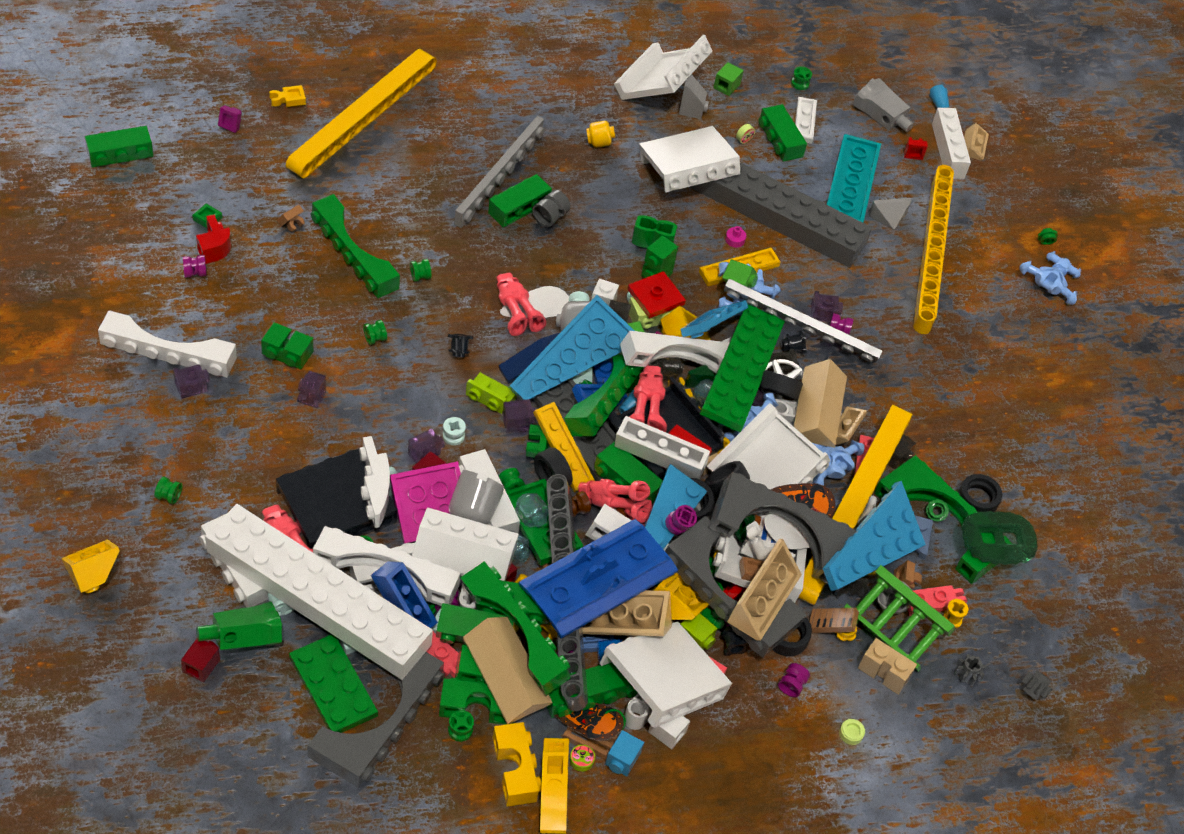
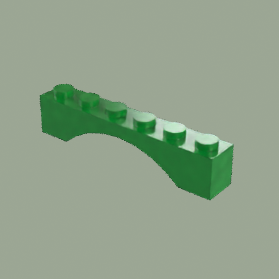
[311,194,400,299]
[564,352,644,436]
[460,561,571,695]

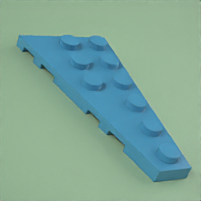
[508,295,635,402]
[823,481,926,591]

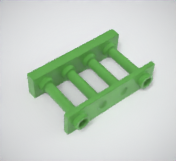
[844,565,955,672]

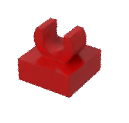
[904,137,928,160]

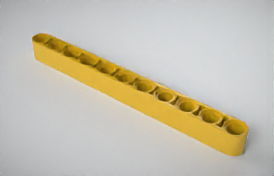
[285,49,437,178]
[913,165,954,334]
[798,405,913,606]

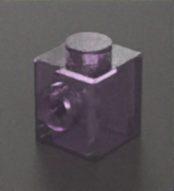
[502,399,537,433]

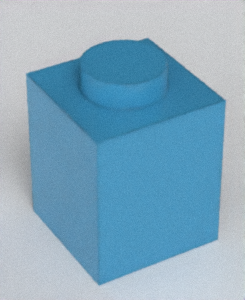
[605,730,644,776]

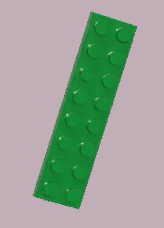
[700,304,785,432]

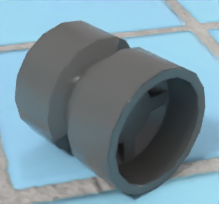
[532,190,571,227]

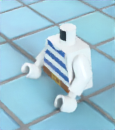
[740,513,797,561]

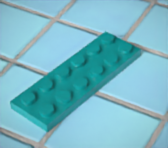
[826,134,882,223]

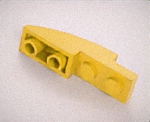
[540,738,569,834]

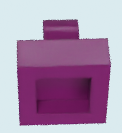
[218,105,242,132]

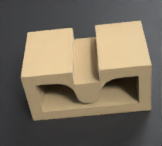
[858,638,917,695]

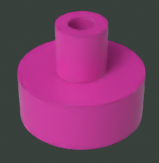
[725,226,746,248]

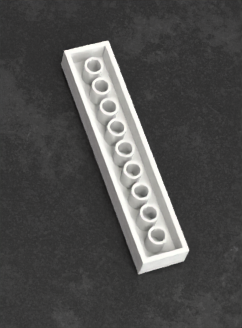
[205,504,433,680]

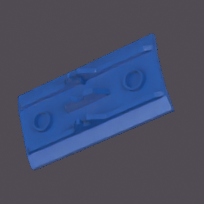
[519,519,678,638]

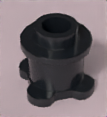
[782,330,807,355]
[448,333,474,357]
[721,625,749,656]

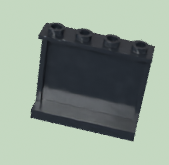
[606,377,725,480]
[276,448,397,549]

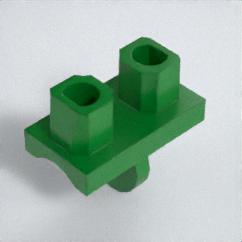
[526,424,550,458]

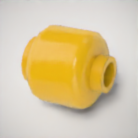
[586,120,615,148]

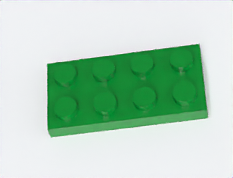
[506,479,584,566]
[289,634,378,733]

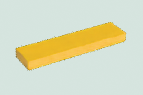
[699,248,781,287]
[533,402,595,492]

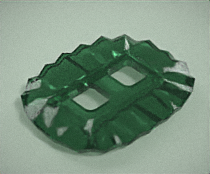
[961,511,1038,565]

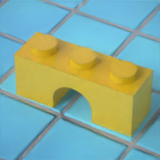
[492,722,542,807]

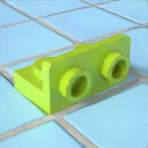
[466,372,517,415]

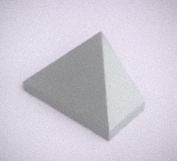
[869,198,912,230]

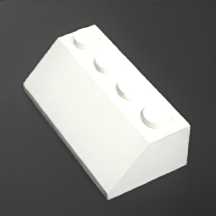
[412,507,518,581]

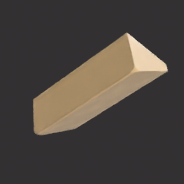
[964,123,989,161]
[836,406,867,445]

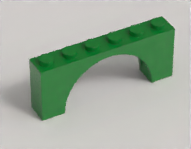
[874,455,1014,585]

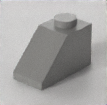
[679,74,709,119]

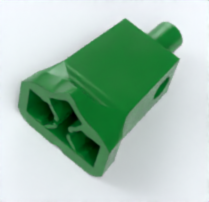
[196,601,282,650]

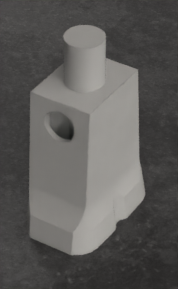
[853,78,914,132]

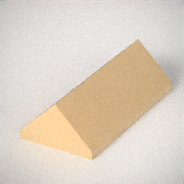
[793,359,847,448]
[727,539,802,641]
[582,590,672,636]
[463,617,553,724]

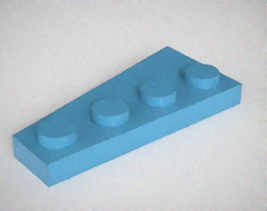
[680,300,748,338]
[644,464,707,550]

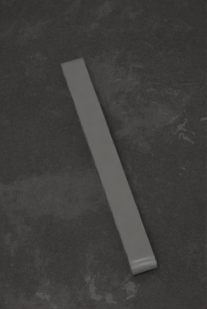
[547,474,588,711]

